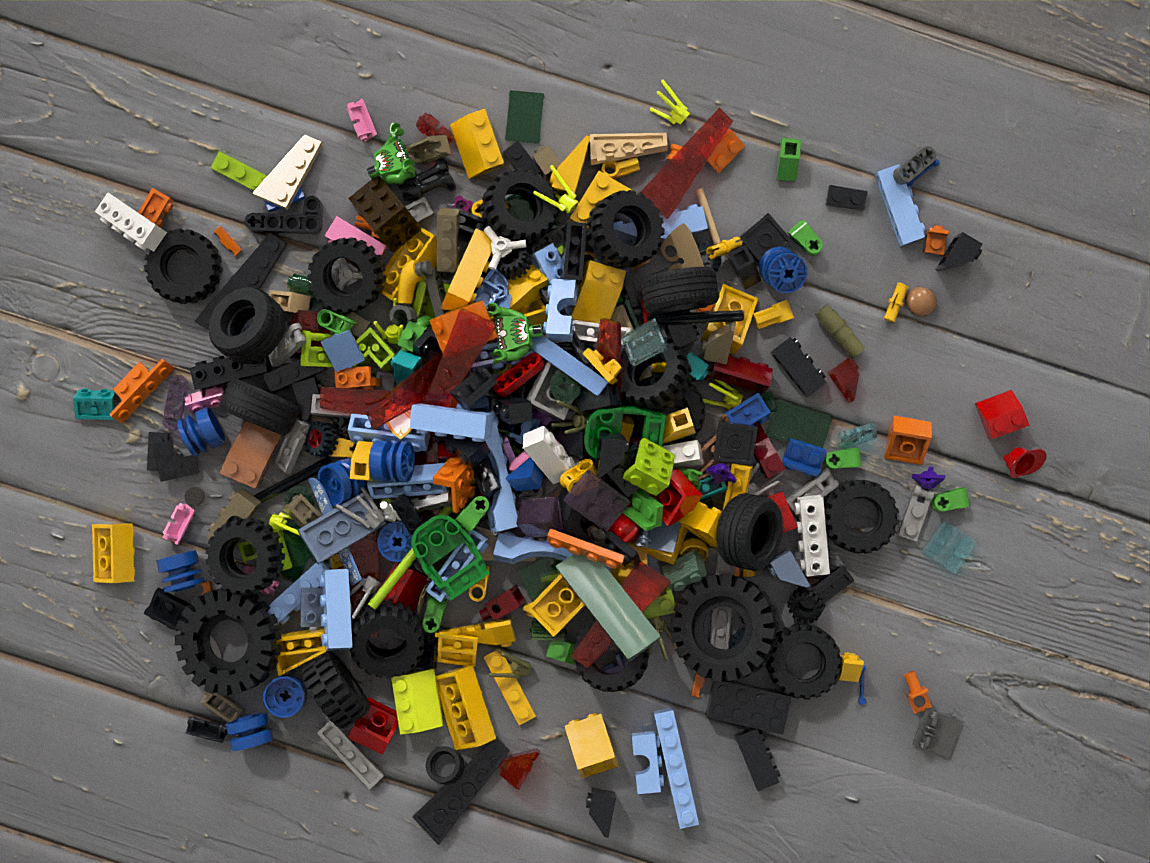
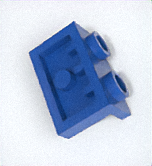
[725,393,771,425]
[782,438,827,477]

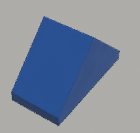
[505,457,544,492]

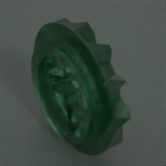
[549,371,581,402]
[284,485,315,506]

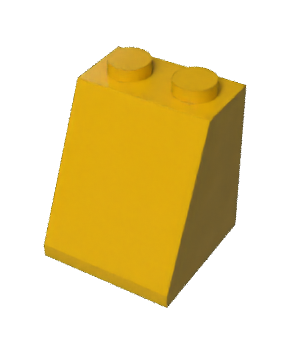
[565,713,619,778]

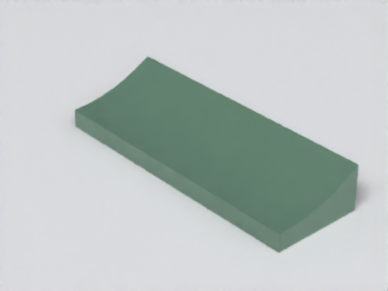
[556,554,661,662]

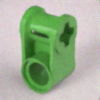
[787,219,823,256]
[317,309,357,334]
[823,447,862,469]
[930,487,970,511]
[455,496,489,533]
[422,595,448,633]

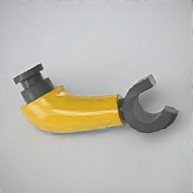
[390,260,433,326]

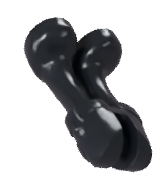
[398,157,456,201]

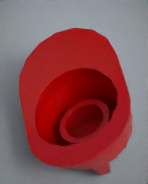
[1003,447,1047,478]
[607,502,640,543]

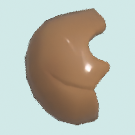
[905,286,937,317]

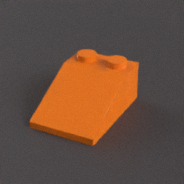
[429,300,498,357]

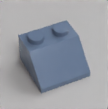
[766,549,810,587]

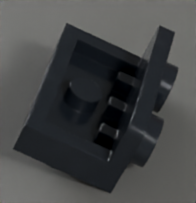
[144,587,192,631]

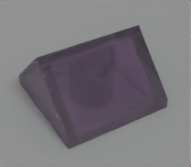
[516,497,564,538]

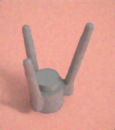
[748,463,784,496]
[336,487,385,529]
[350,576,381,620]

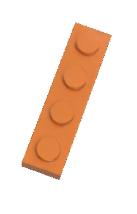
[547,529,625,569]

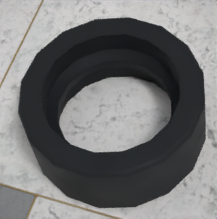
[425,746,465,785]

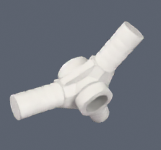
[484,226,526,270]
[337,257,363,290]
[379,501,401,523]

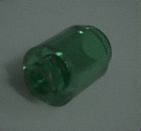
[287,273,315,296]

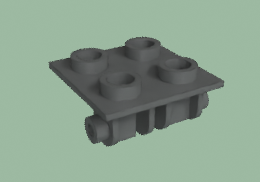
[913,708,962,757]

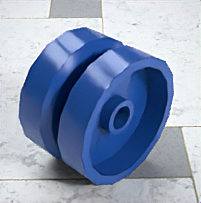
[317,458,366,506]
[225,712,274,751]

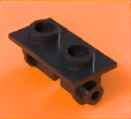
[390,493,425,535]
[185,716,227,743]

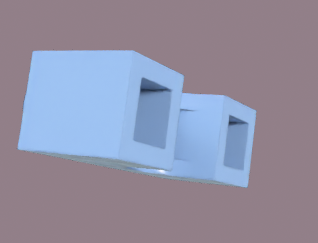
[543,279,578,342]
[631,731,664,794]

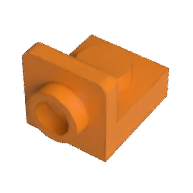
[923,225,949,256]

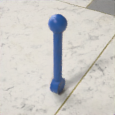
[906,159,939,186]
[858,665,866,705]

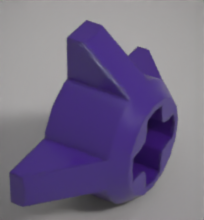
[705,463,737,485]
[912,467,945,489]

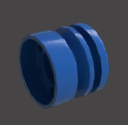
[759,246,807,293]
[177,407,226,457]
[369,440,415,483]
[377,520,413,562]
[156,550,204,592]
[263,675,307,718]

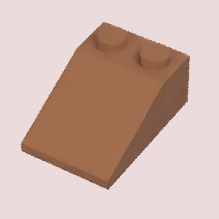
[220,421,282,488]

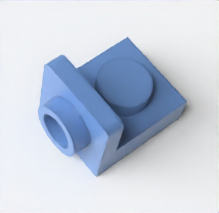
[510,417,541,444]
[601,652,627,673]

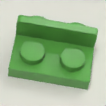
[623,488,663,531]

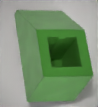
[776,138,801,182]

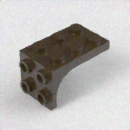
[348,176,421,252]

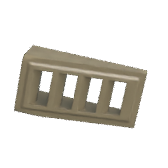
[201,692,244,722]

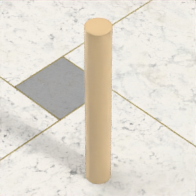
[696,188,720,245]

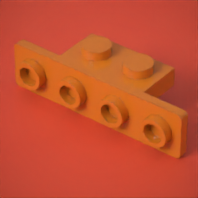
[110,359,174,423]

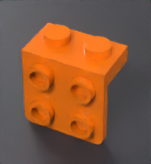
[433,457,475,513]

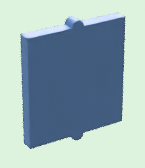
[321,330,365,372]

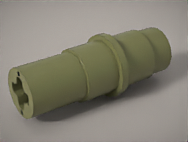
[815,304,865,359]

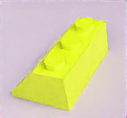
[391,669,444,735]

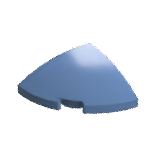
[473,268,511,315]

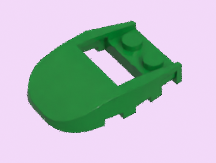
[584,406,666,459]
[411,515,490,601]

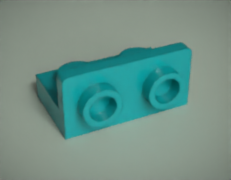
[73,388,116,420]

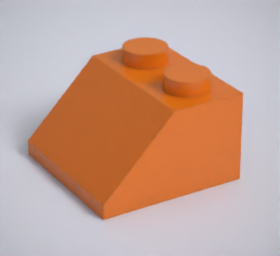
[884,415,932,465]

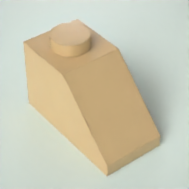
[269,290,311,315]

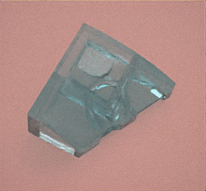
[838,422,877,450]

